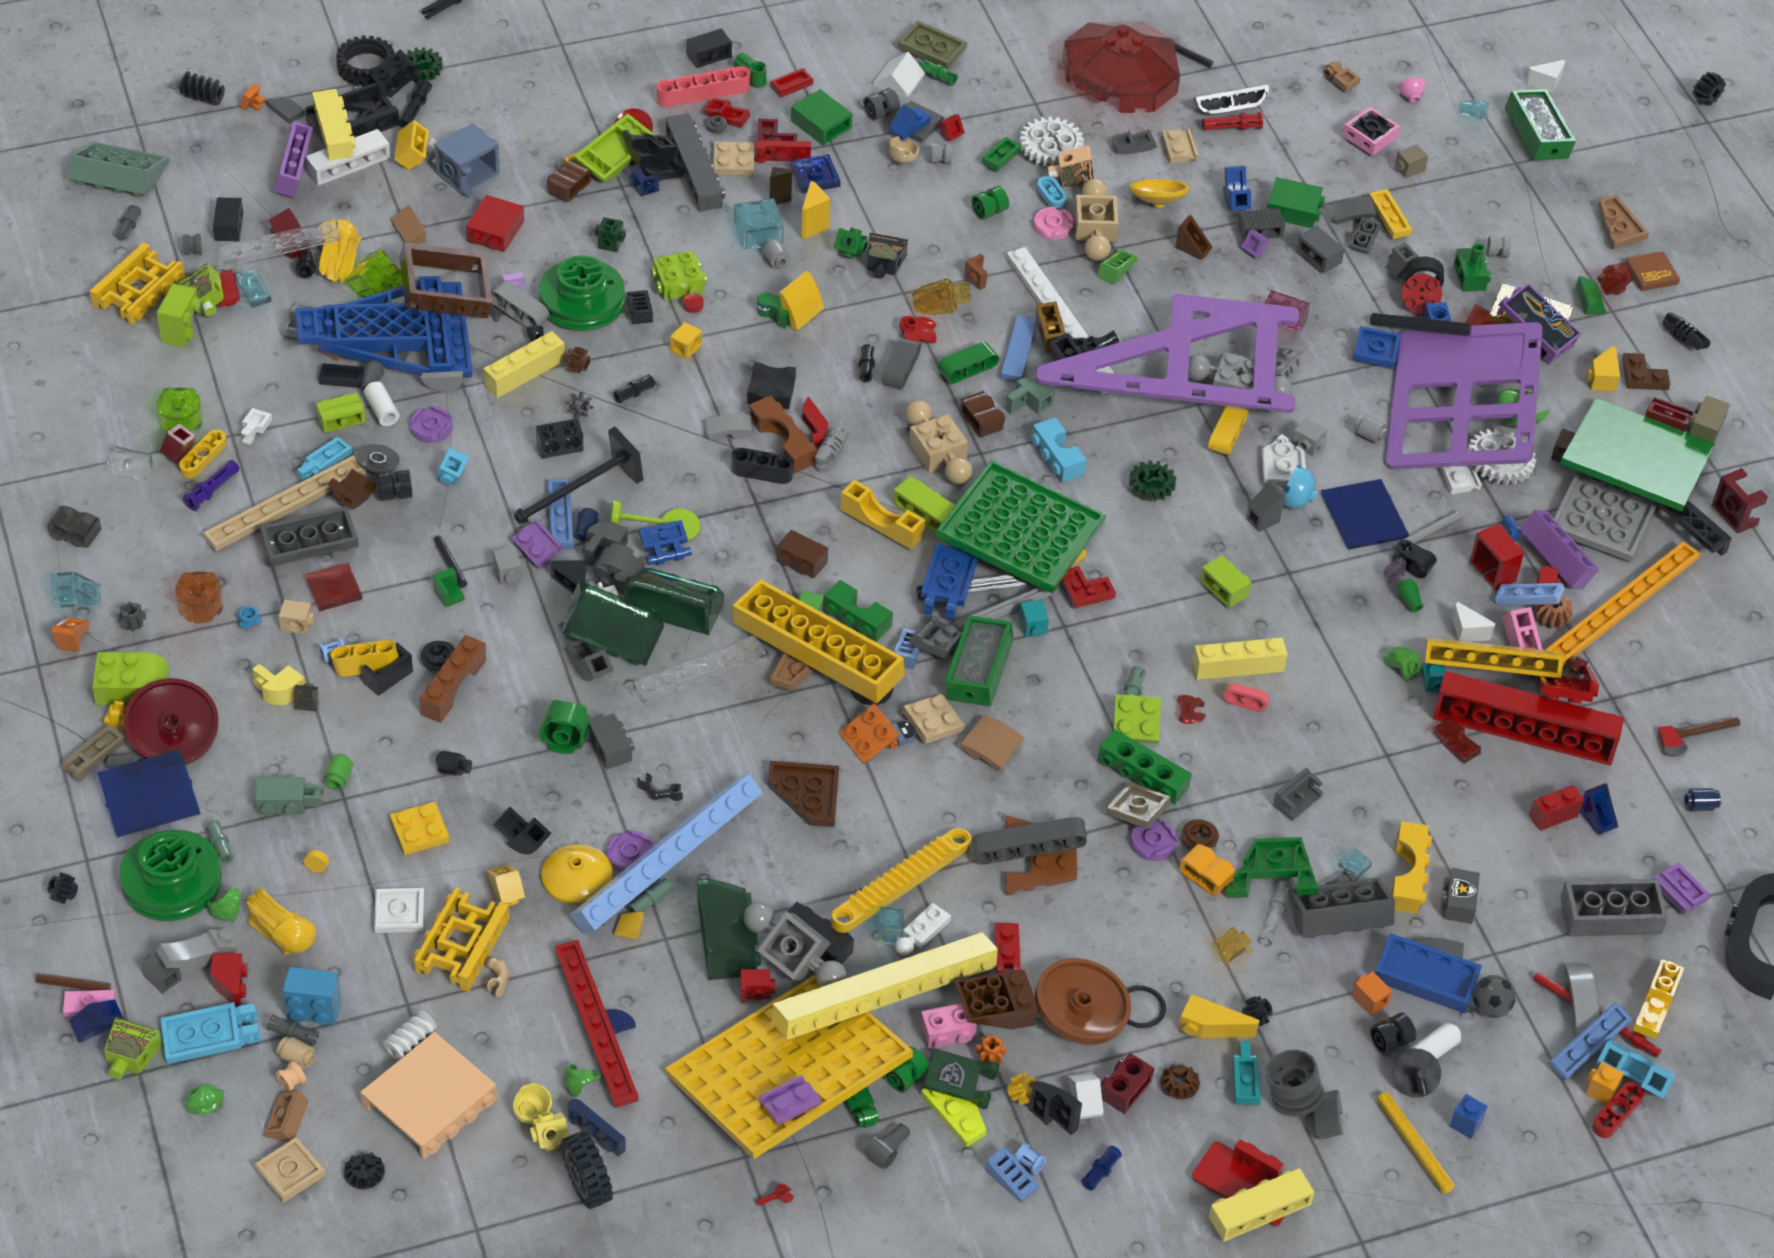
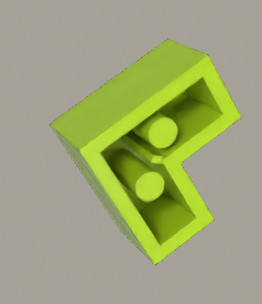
[157,284,200,348]

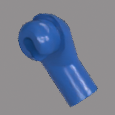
[1502,515,1521,542]

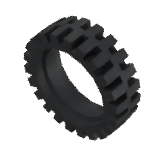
[336,35,395,87]

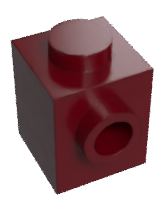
[160,424,196,463]

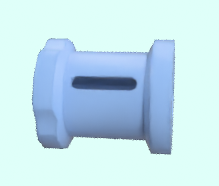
[319,637,345,664]
[1015,1143,1047,1175]

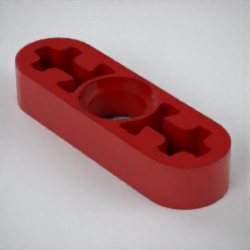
[1592,1082,1644,1138]

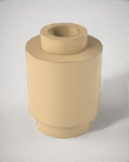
[277,1036,316,1070]

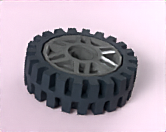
[561,1130,613,1209]

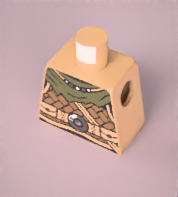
[1048,145,1094,188]

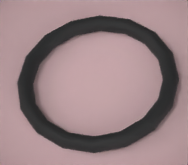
[1127,986,1166,1028]

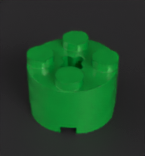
[539,700,590,754]

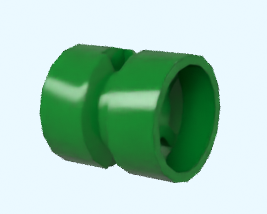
[971,185,1009,220]
[884,1046,929,1093]

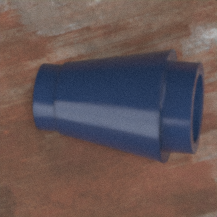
[575,508,599,542]

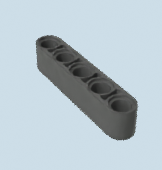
[972,817,1087,865]

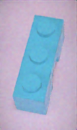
[1031,417,1087,482]
[1596,1039,1678,1098]

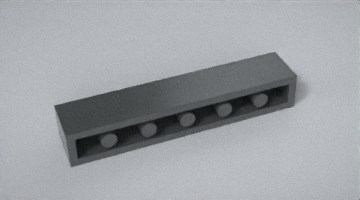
[666,113,725,212]

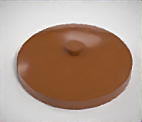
[1035,958,1131,1045]

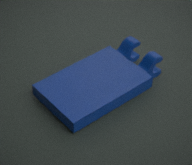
[921,544,979,620]

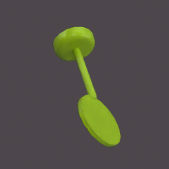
[610,500,701,542]

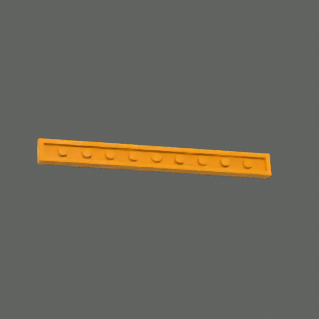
[1545,541,1701,666]

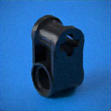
[1392,540,1437,579]

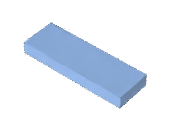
[1495,583,1565,605]

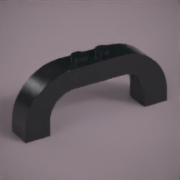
[1724,873,1774,1000]

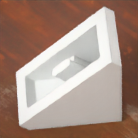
[1526,60,1565,93]
[1452,602,1496,642]
[1067,1072,1104,1119]

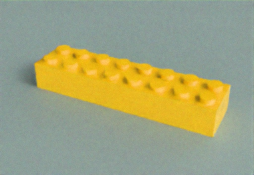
[732,579,905,703]

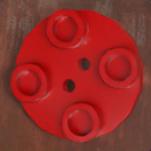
[1401,273,1442,315]

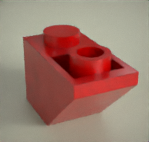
[211,953,248,1007]

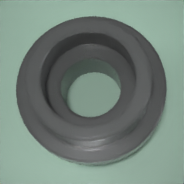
[707,116,727,134]

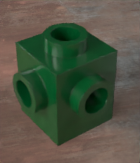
[595,217,626,253]

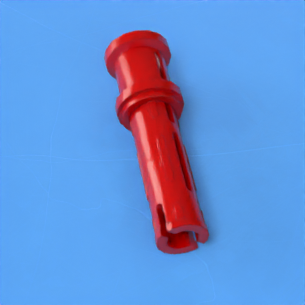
[1202,111,1263,131]

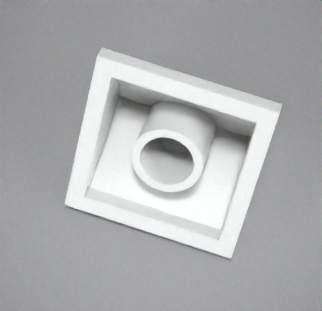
[873,52,925,98]

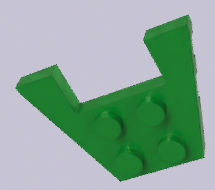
[1226,837,1319,898]

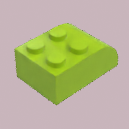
[92,652,170,705]

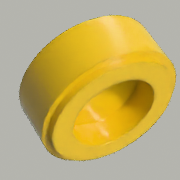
[303,850,329,873]

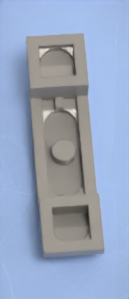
[1564,964,1600,1038]

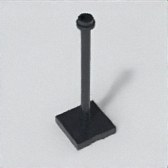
[514,426,644,525]

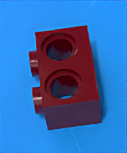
[1100,1053,1154,1114]

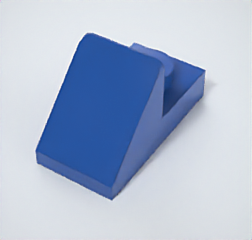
[889,105,931,140]

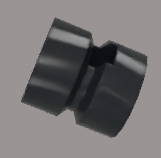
[378,469,413,501]
[1370,1012,1416,1054]

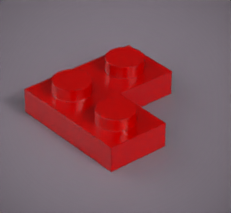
[1061,566,1116,609]

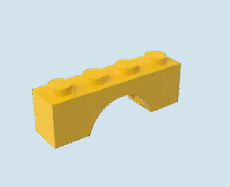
[840,480,925,550]
[1391,821,1432,914]

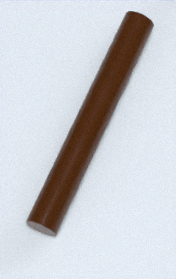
[36,973,111,991]

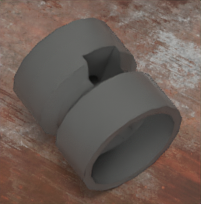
[863,87,900,121]

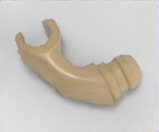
[487,957,509,998]

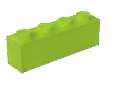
[893,476,957,548]

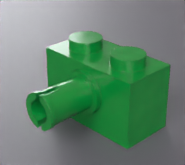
[1454,243,1491,292]

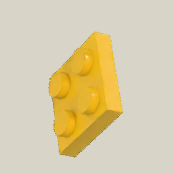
[390,801,450,856]

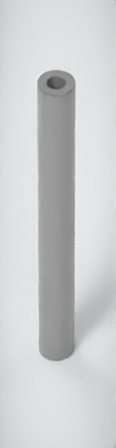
[1392,510,1464,552]

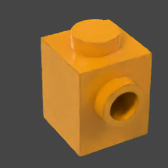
[1586,1062,1624,1105]

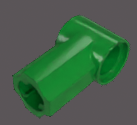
[733,52,767,88]

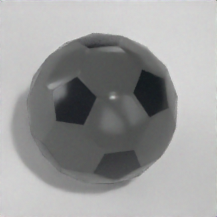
[1473,975,1516,1018]

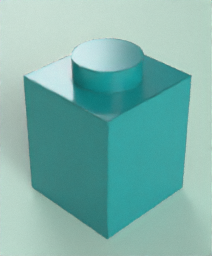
[1019,600,1049,637]

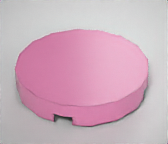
[1034,207,1074,240]

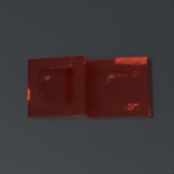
[1433,718,1481,764]

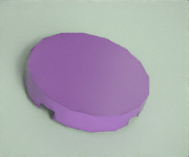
[410,407,453,443]
[1130,820,1177,861]
[607,831,653,872]

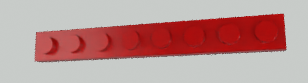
[555,940,639,1108]

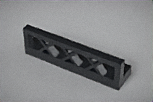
[1652,500,1732,556]

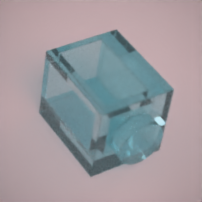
[877,907,905,945]

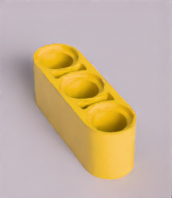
[1208,406,1249,456]
[330,640,399,677]

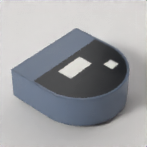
[892,721,916,746]

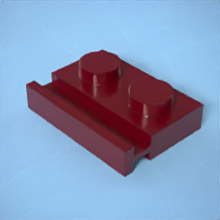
[1645,397,1694,432]

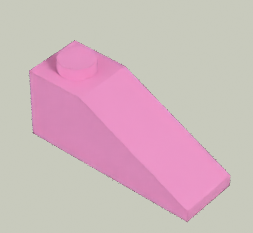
[1501,607,1543,677]

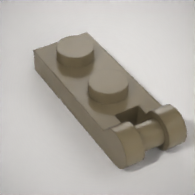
[61,725,126,782]

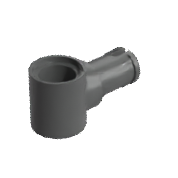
[864,1123,910,1169]

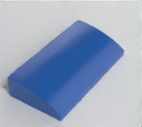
[1375,933,1482,1013]

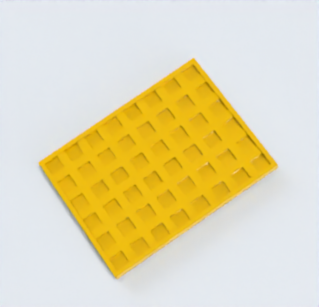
[665,974,913,1159]

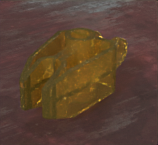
[912,278,971,315]

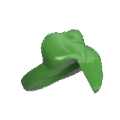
[207,888,241,922]
[563,1064,601,1097]
[183,1084,224,1115]

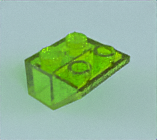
[345,248,403,304]

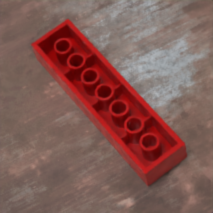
[1433,671,1625,766]

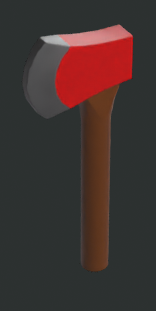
[1657,717,1740,756]

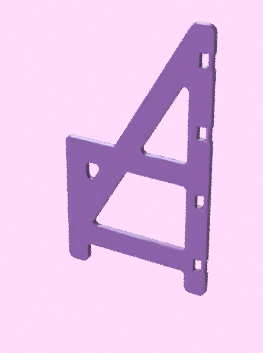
[1036,294,1299,413]

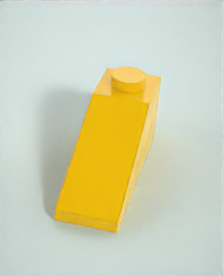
[1178,994,1260,1038]

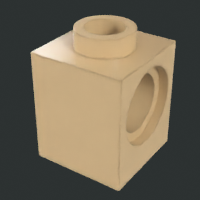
[279,599,315,635]

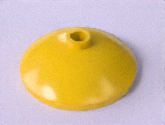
[1129,179,1190,207]
[541,844,613,905]

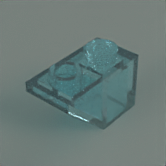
[51,572,101,608]

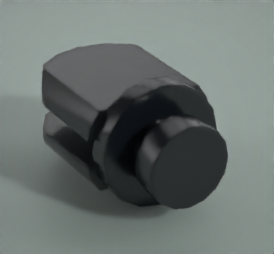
[435,751,472,776]

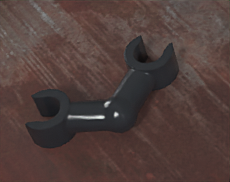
[637,773,683,801]

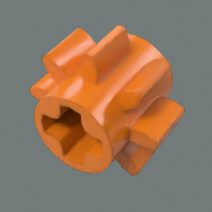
[976,1034,1007,1064]

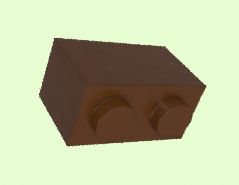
[776,530,828,579]

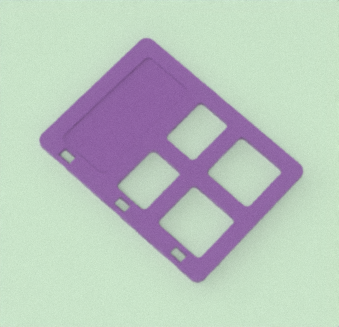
[1386,322,1543,469]

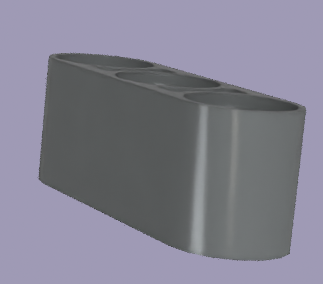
[882,337,921,389]

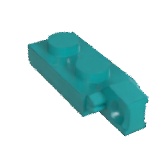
[1233,1041,1261,1105]

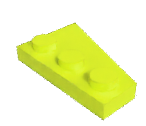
[921,1089,987,1148]

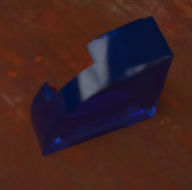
[605,1009,636,1034]

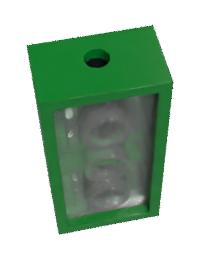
[1505,89,1576,160]
[945,615,1014,706]

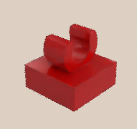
[938,114,965,141]

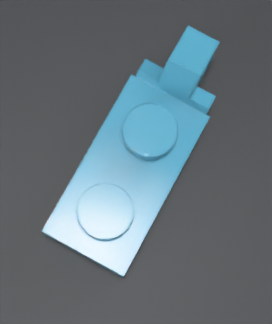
[297,437,353,481]

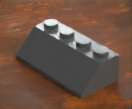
[1289,877,1395,938]

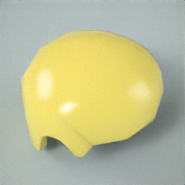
[512,1083,552,1125]

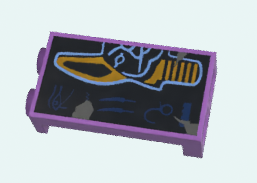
[1496,283,1582,365]

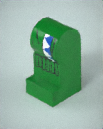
[757,292,790,329]

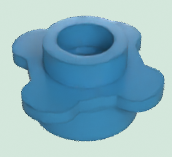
[236,606,262,629]

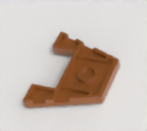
[1006,816,1077,895]

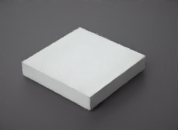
[374,888,424,933]

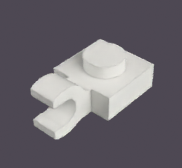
[241,408,272,445]

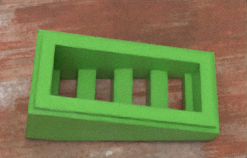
[1098,249,1138,284]

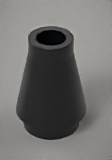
[295,250,316,278]

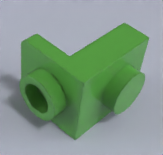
[1383,646,1422,680]

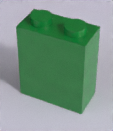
[791,89,853,145]
[1267,177,1325,228]

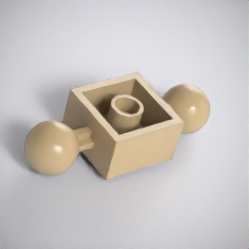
[1074,179,1119,261]
[905,400,973,485]

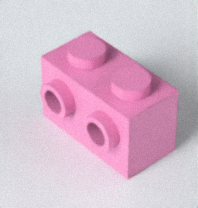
[920,1003,977,1049]

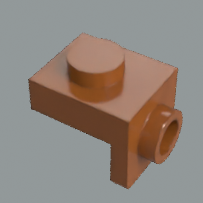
[964,254,987,290]

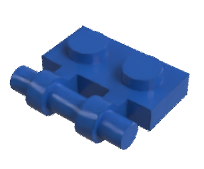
[639,520,692,565]

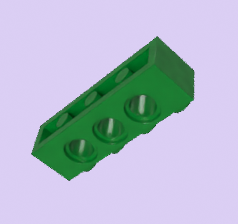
[1097,729,1192,805]

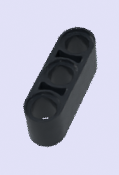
[731,448,793,484]

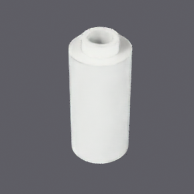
[364,382,400,426]
[1409,1022,1461,1059]

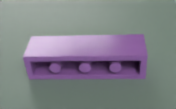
[274,121,313,198]
[1519,509,1599,589]

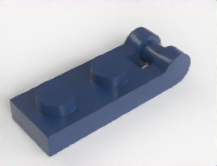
[567,1099,626,1157]

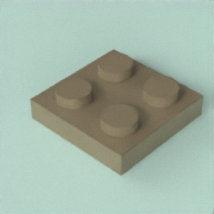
[1107,782,1171,829]

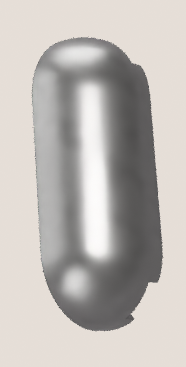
[1193,84,1269,114]

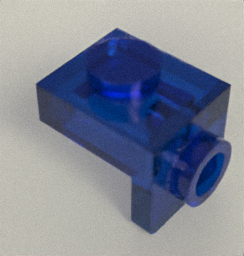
[629,164,659,197]

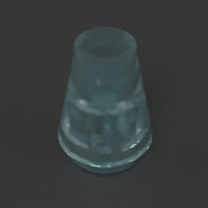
[1459,100,1489,119]

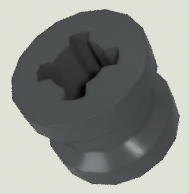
[183,234,202,255]

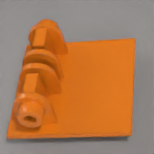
[839,703,900,764]

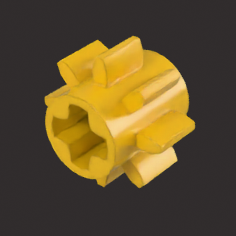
[1007,1072,1036,1105]

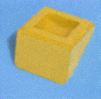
[614,912,644,940]

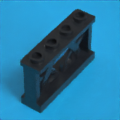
[305,82,399,149]

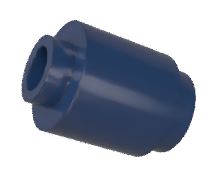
[1684,788,1721,812]

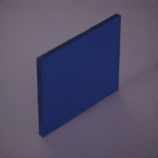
[1321,479,1409,550]
[97,750,200,838]

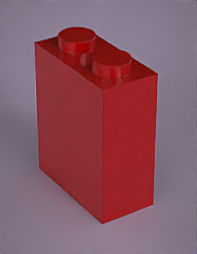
[466,195,525,252]

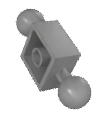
[1188,352,1292,394]
[743,902,847,987]

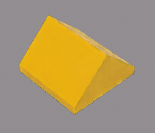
[801,181,830,239]

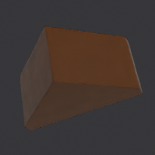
[1175,215,1212,260]

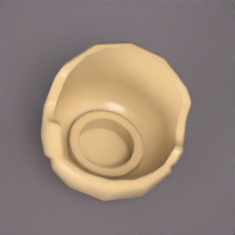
[889,136,920,164]

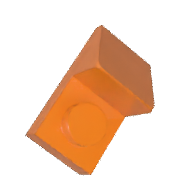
[52,617,90,652]

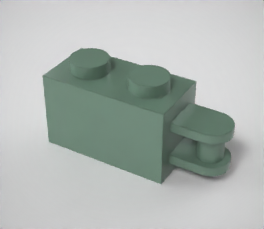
[255,777,324,815]

